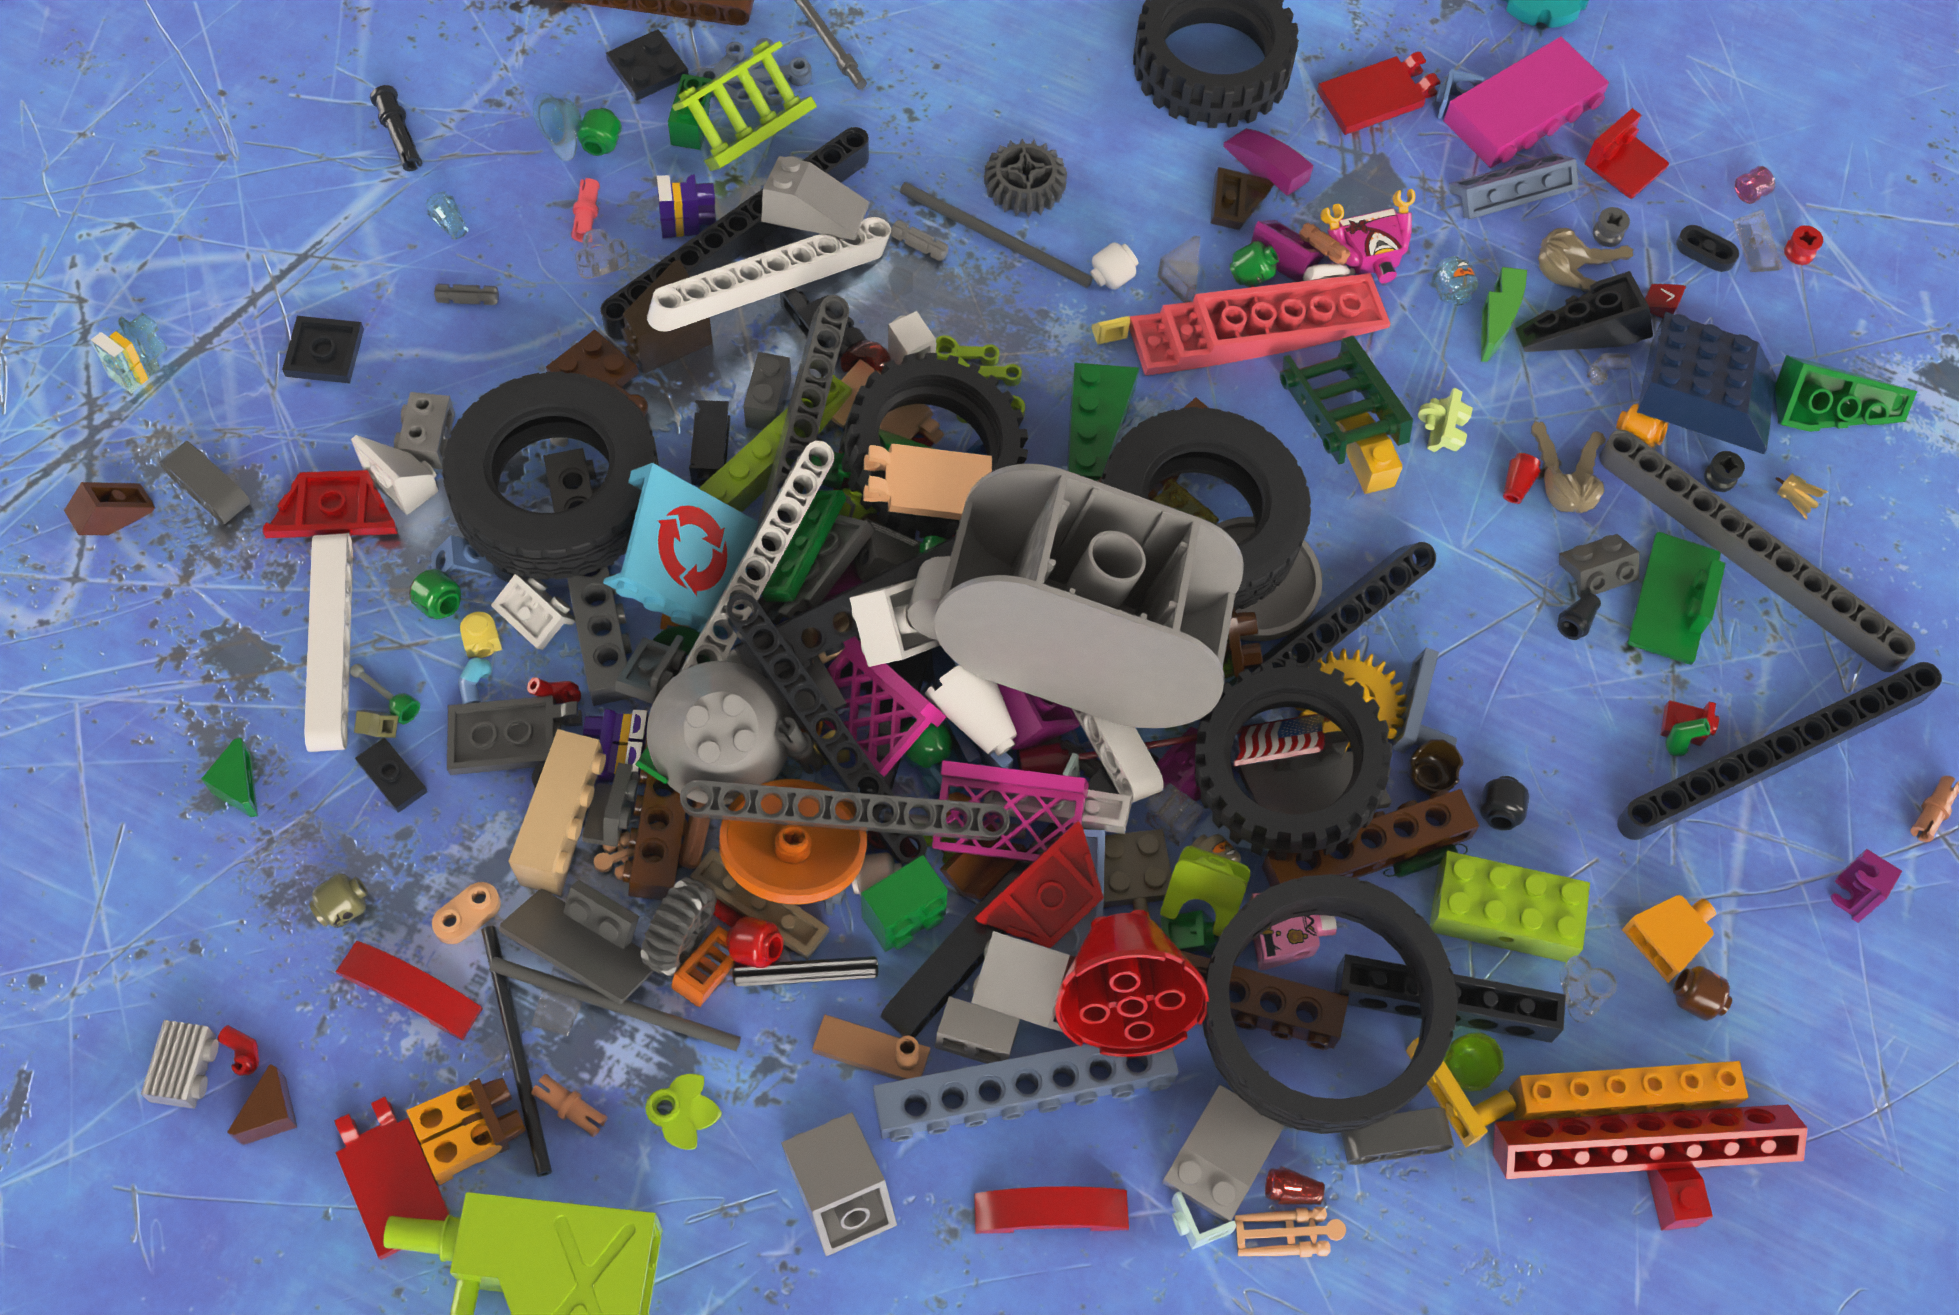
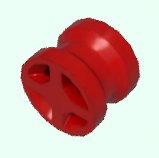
[1784,225,1823,265]

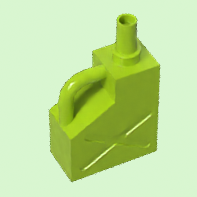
[384,1192,663,1315]

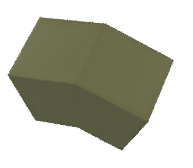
[354,709,398,738]

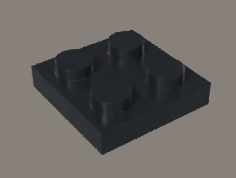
[606,29,689,101]
[282,316,364,383]

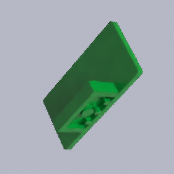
[1627,532,1726,665]

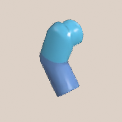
[458,657,492,704]

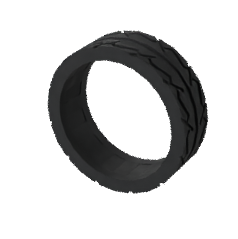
[1203,874,1458,1134]

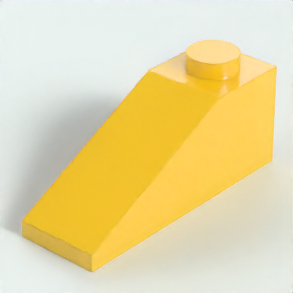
[1336,412,1403,494]

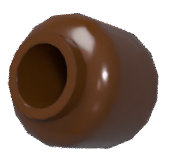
[1673,966,1732,1021]

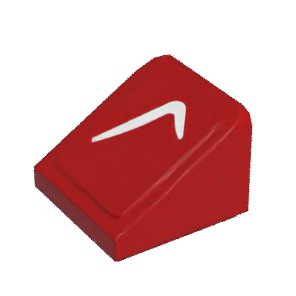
[1645,284,1686,318]

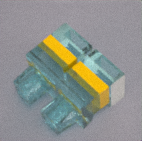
[91,313,167,394]

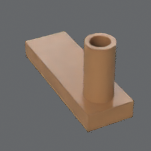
[812,1014,931,1080]

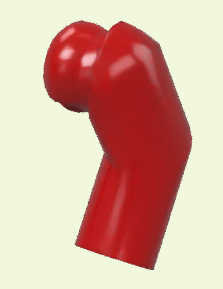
[217,1025,259,1076]

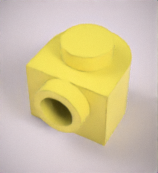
[460,612,502,659]

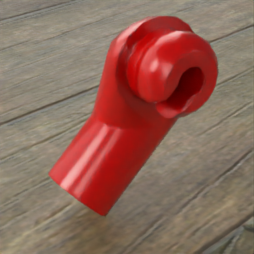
[527,677,581,704]

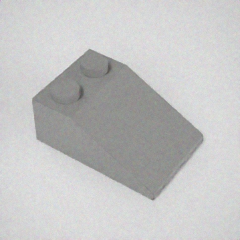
[761,156,869,240]
[1162,1085,1284,1223]

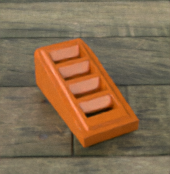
[671,925,736,1007]

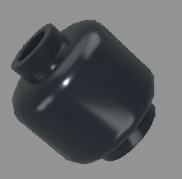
[1480,776,1529,830]

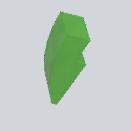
[1481,267,1527,362]

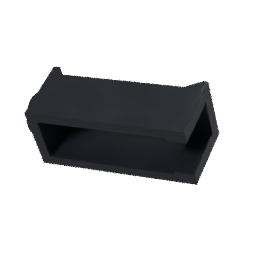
[689,400,730,486]

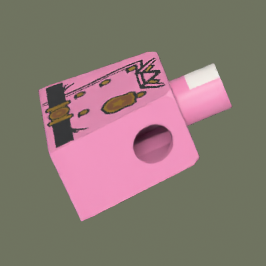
[1249,893,1337,971]

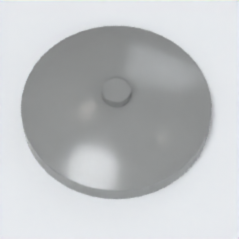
[1216,517,1322,641]

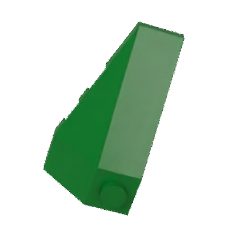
[1775,355,1917,432]

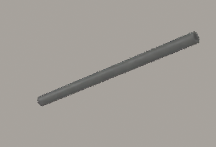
[900,182,1093,288]
[489,957,741,1051]

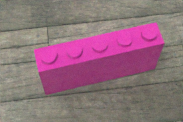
[1443,36,1609,168]

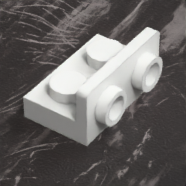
[491,574,575,650]

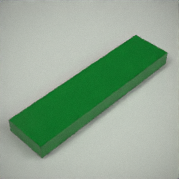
[761,490,847,602]

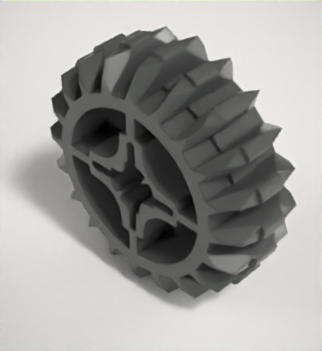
[984,139,1067,217]
[641,877,717,976]

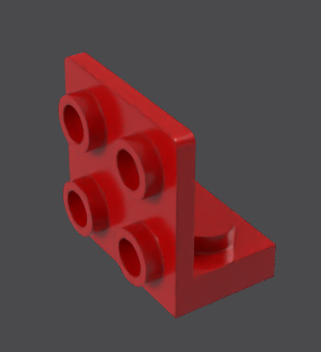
[1584,108,1669,199]

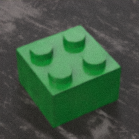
[861,855,948,952]

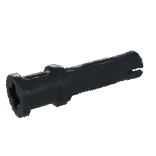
[370,85,422,171]

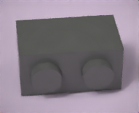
[743,352,791,430]

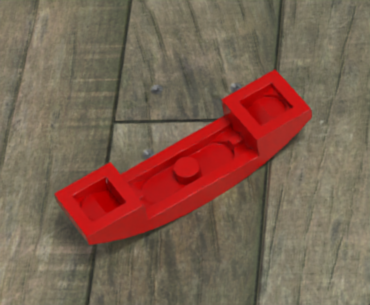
[335,941,483,1041]
[974,1186,1129,1234]

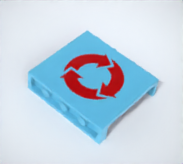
[603,463,758,637]

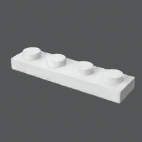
[984,790,1132,834]

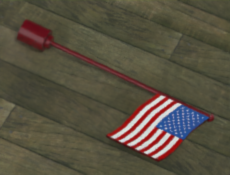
[1017,714,1330,775]

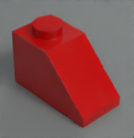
[1647,1168,1713,1231]

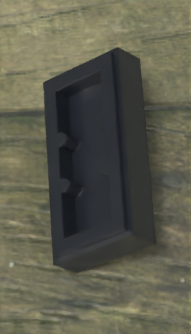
[355,737,428,813]

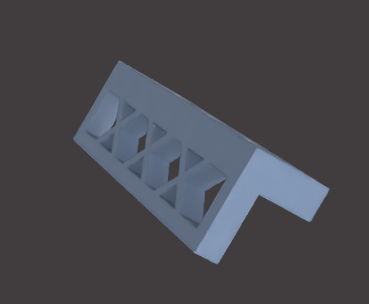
[1449,153,1579,219]

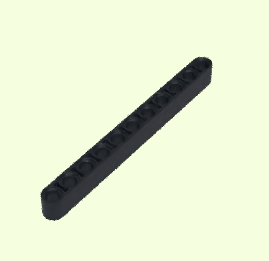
[600,127,869,339]
[1617,662,1942,840]
[880,750,1159,1038]

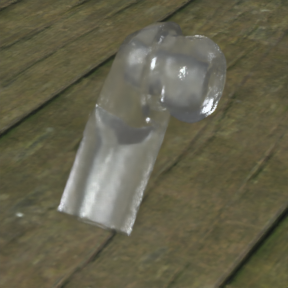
[1587,353,1631,386]

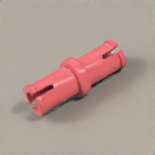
[571,178,600,242]

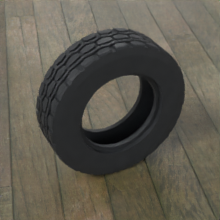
[442,372,659,580]
[1101,407,1311,610]

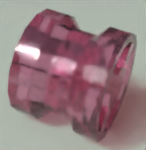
[1735,166,1775,204]

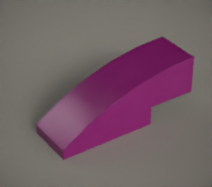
[1223,128,1314,196]

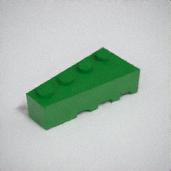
[1067,363,1139,481]

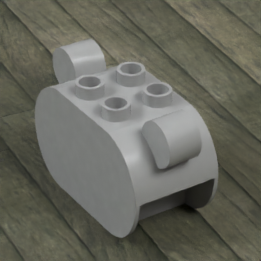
[907,464,1244,728]

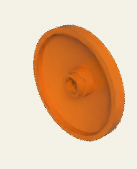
[719,779,867,904]

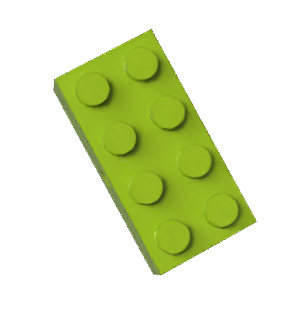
[1429,851,1590,963]

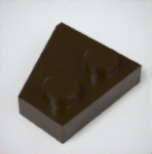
[1210,167,1274,230]

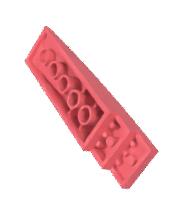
[1129,273,1391,376]

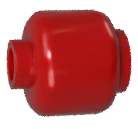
[726,917,784,968]

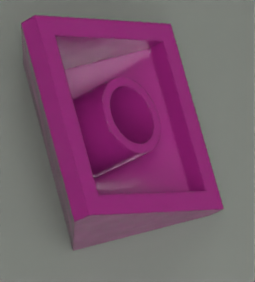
[1251,220,1324,282]

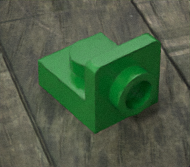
[1161,910,1220,955]

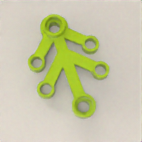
[936,335,1025,423]

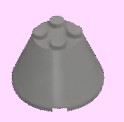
[647,661,790,805]

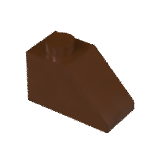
[64,482,156,535]

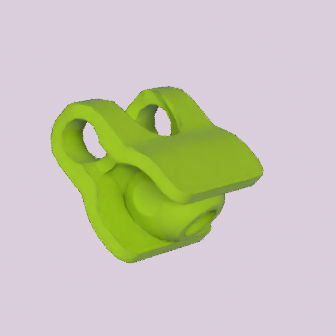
[1160,846,1250,937]

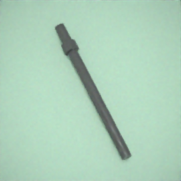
[794,0,867,90]

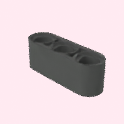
[159,441,251,525]
[1341,1108,1454,1165]

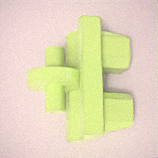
[1418,388,1473,452]

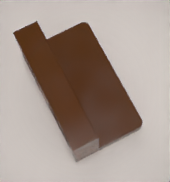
[939,824,1028,900]

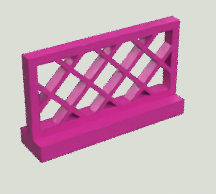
[824,636,946,777]
[932,760,1089,862]

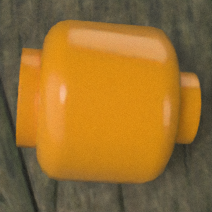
[1616,403,1669,448]

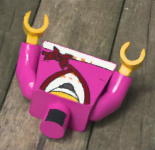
[1320,189,1416,283]

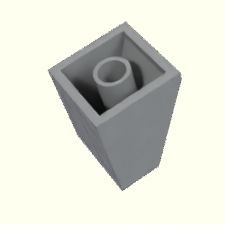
[971,931,1075,1032]
[781,1112,897,1256]

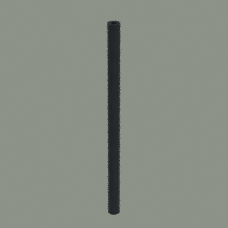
[481,926,552,1177]

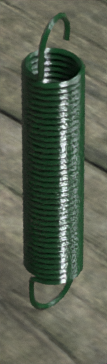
[1383,844,1468,878]

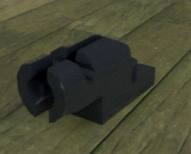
[780,288,868,363]

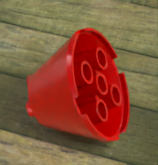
[1055,909,1209,1057]

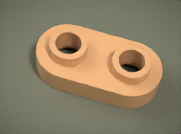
[432,882,501,944]

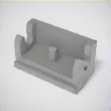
[935,996,1020,1064]

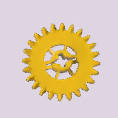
[1295,648,1407,752]

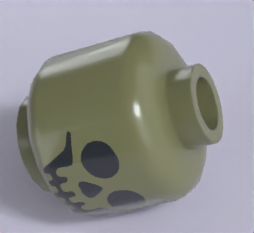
[309,873,368,928]

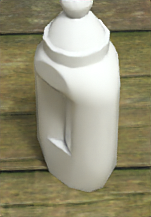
[1303,263,1355,281]

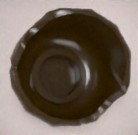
[1408,739,1464,796]

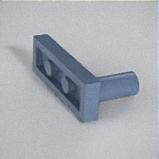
[1392,647,1457,754]

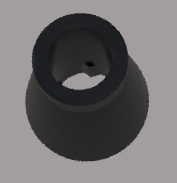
[1557,593,1601,640]

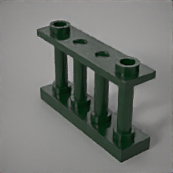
[1279,336,1413,464]

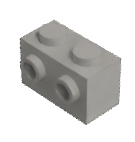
[394,392,455,469]

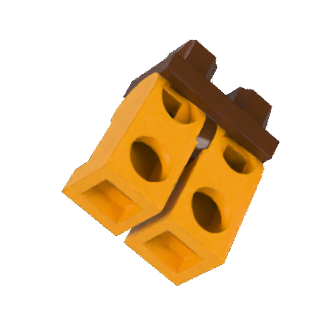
[406,1078,526,1186]

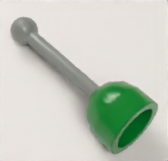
[350,664,420,724]

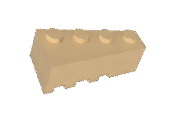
[508,729,606,896]

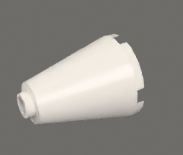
[925,665,1017,756]

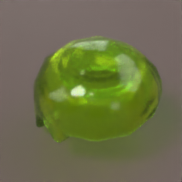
[1444,1033,1504,1092]

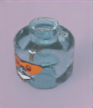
[1432,256,1478,306]

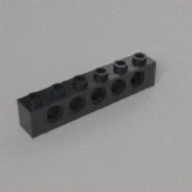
[1334,954,1566,1043]

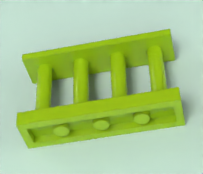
[672,40,817,171]

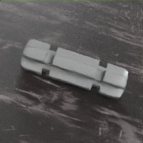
[891,220,949,261]

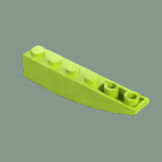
[699,375,852,512]

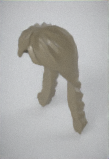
[1538,228,1634,292]
[1531,421,1606,513]

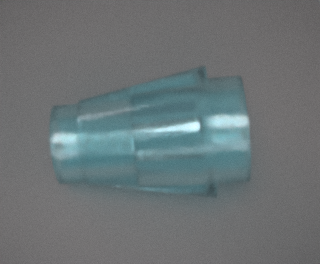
[425,192,468,240]

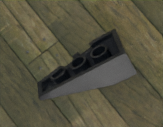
[1515,271,1653,352]

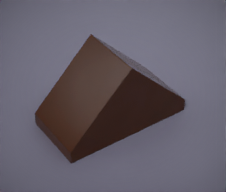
[227,1064,297,1145]

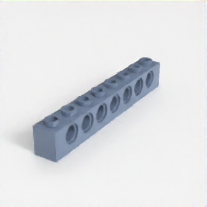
[873,1044,1179,1142]

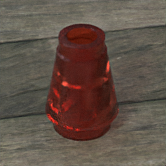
[1265,1166,1325,1205]

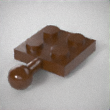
[546,330,648,417]

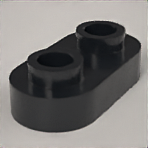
[1676,225,1739,272]

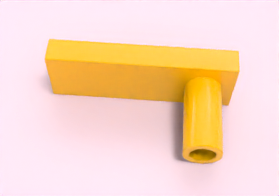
[1405,1037,1517,1148]

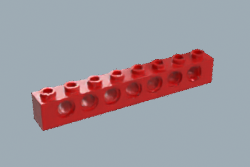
[1493,1104,1807,1179]

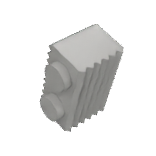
[141,1020,219,1109]

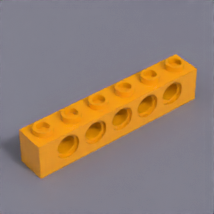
[1509,1061,1748,1120]

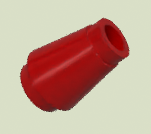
[1503,453,1541,504]

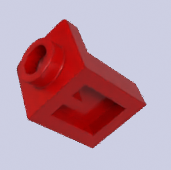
[1660,700,1719,746]

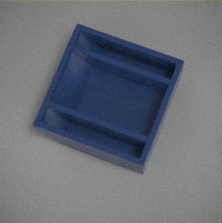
[1637,312,1777,454]

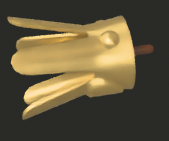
[1776,473,1828,520]

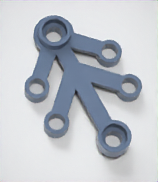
[696,38,812,109]

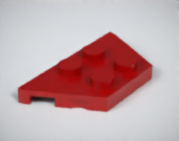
[262,470,398,538]
[975,820,1104,948]

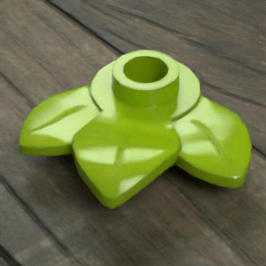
[645,1074,722,1150]

